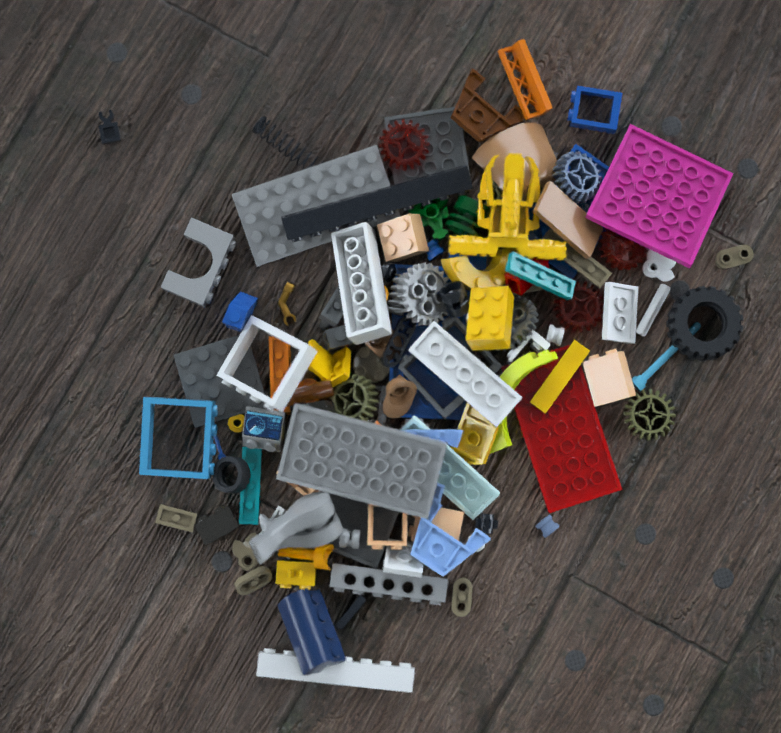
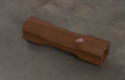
[273,379,334,407]

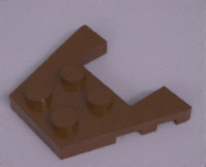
[451,68,525,142]

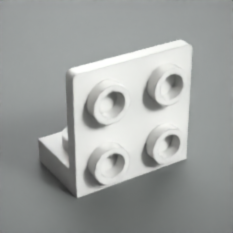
[506,330,551,364]

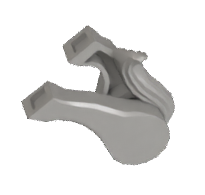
[249,491,343,565]

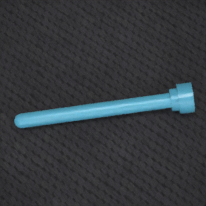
[632,322,701,392]

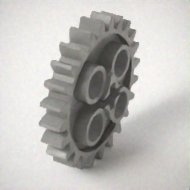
[397,263,449,326]

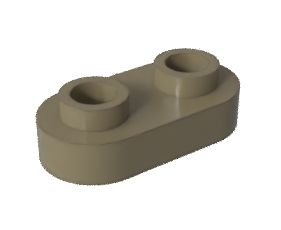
[715,245,754,269]
[234,566,272,595]
[451,578,472,617]

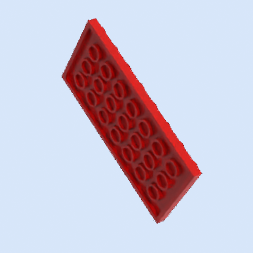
[501,344,622,514]

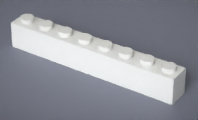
[257,648,415,692]

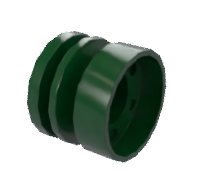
[445,195,491,238]

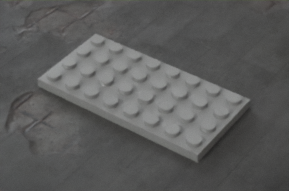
[232,145,400,266]
[276,403,447,519]

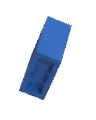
[567,86,622,134]

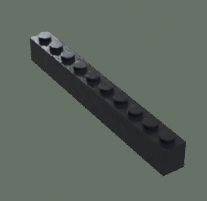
[281,165,473,242]

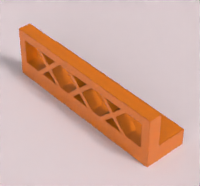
[497,39,553,120]
[269,336,293,415]

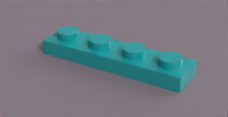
[505,252,576,300]
[239,447,262,525]

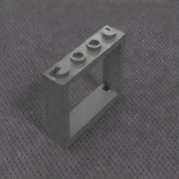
[398,316,502,420]

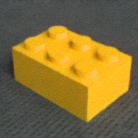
[466,286,514,351]

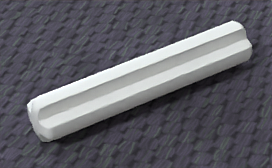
[636,284,671,337]

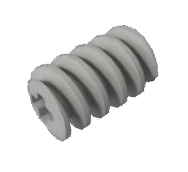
[387,274,408,316]

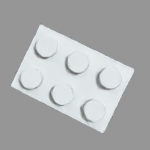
[602,282,638,344]

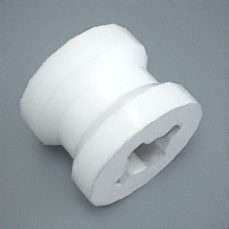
[546,324,565,346]

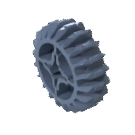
[552,151,602,203]

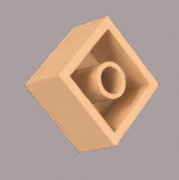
[377,214,429,262]

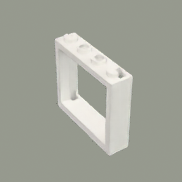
[217,315,317,412]

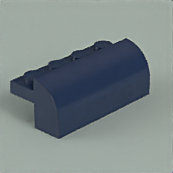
[277,589,346,676]

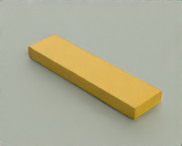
[529,340,590,413]

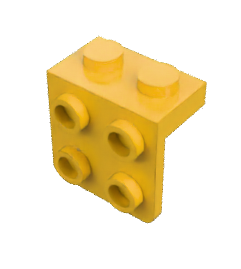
[308,339,351,387]

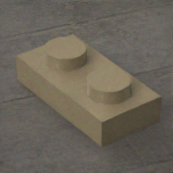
[155,504,198,533]

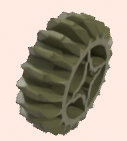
[328,374,379,422]
[623,389,676,441]

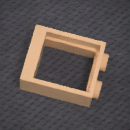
[368,504,407,550]

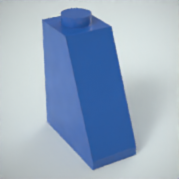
[223,292,258,332]

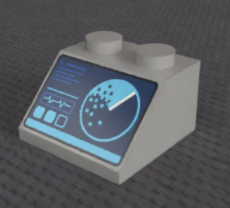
[242,406,285,452]

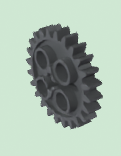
[496,295,538,351]

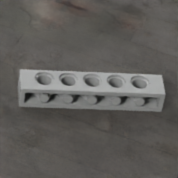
[329,563,448,605]

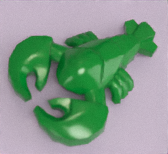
[408,198,449,241]

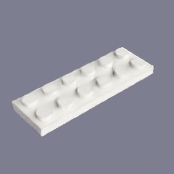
[408,321,522,427]

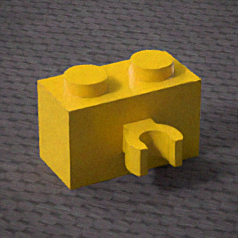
[276,560,316,590]

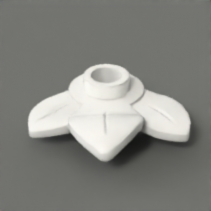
[643,249,676,282]

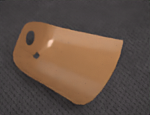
[472,122,557,201]

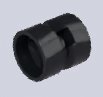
[440,281,470,318]

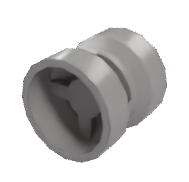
[339,529,360,549]

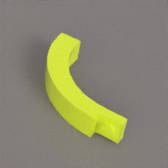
[490,350,558,453]

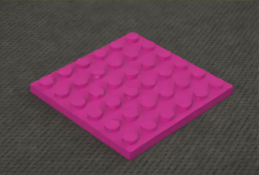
[585,124,733,269]

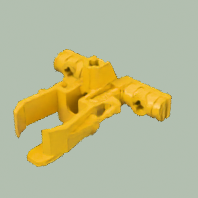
[448,153,566,261]

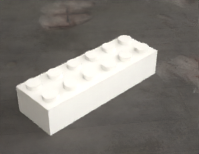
[331,222,392,345]

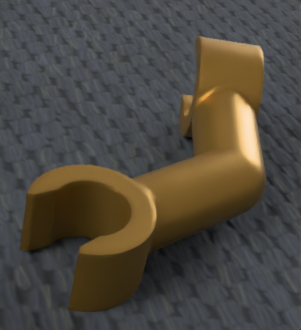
[278,282,296,326]

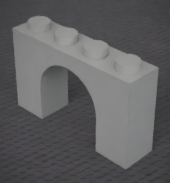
[161,218,236,307]

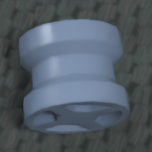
[535,514,559,538]

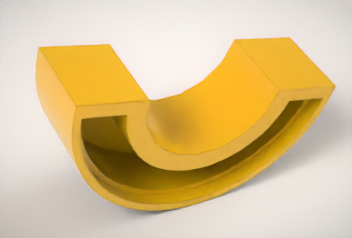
[441,248,517,291]

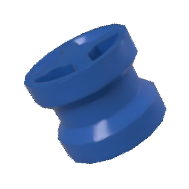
[426,239,445,261]

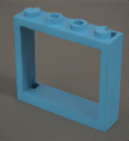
[139,397,218,479]

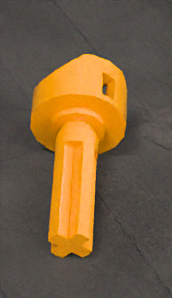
[278,544,334,570]

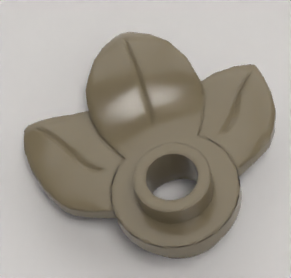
[232,533,259,571]

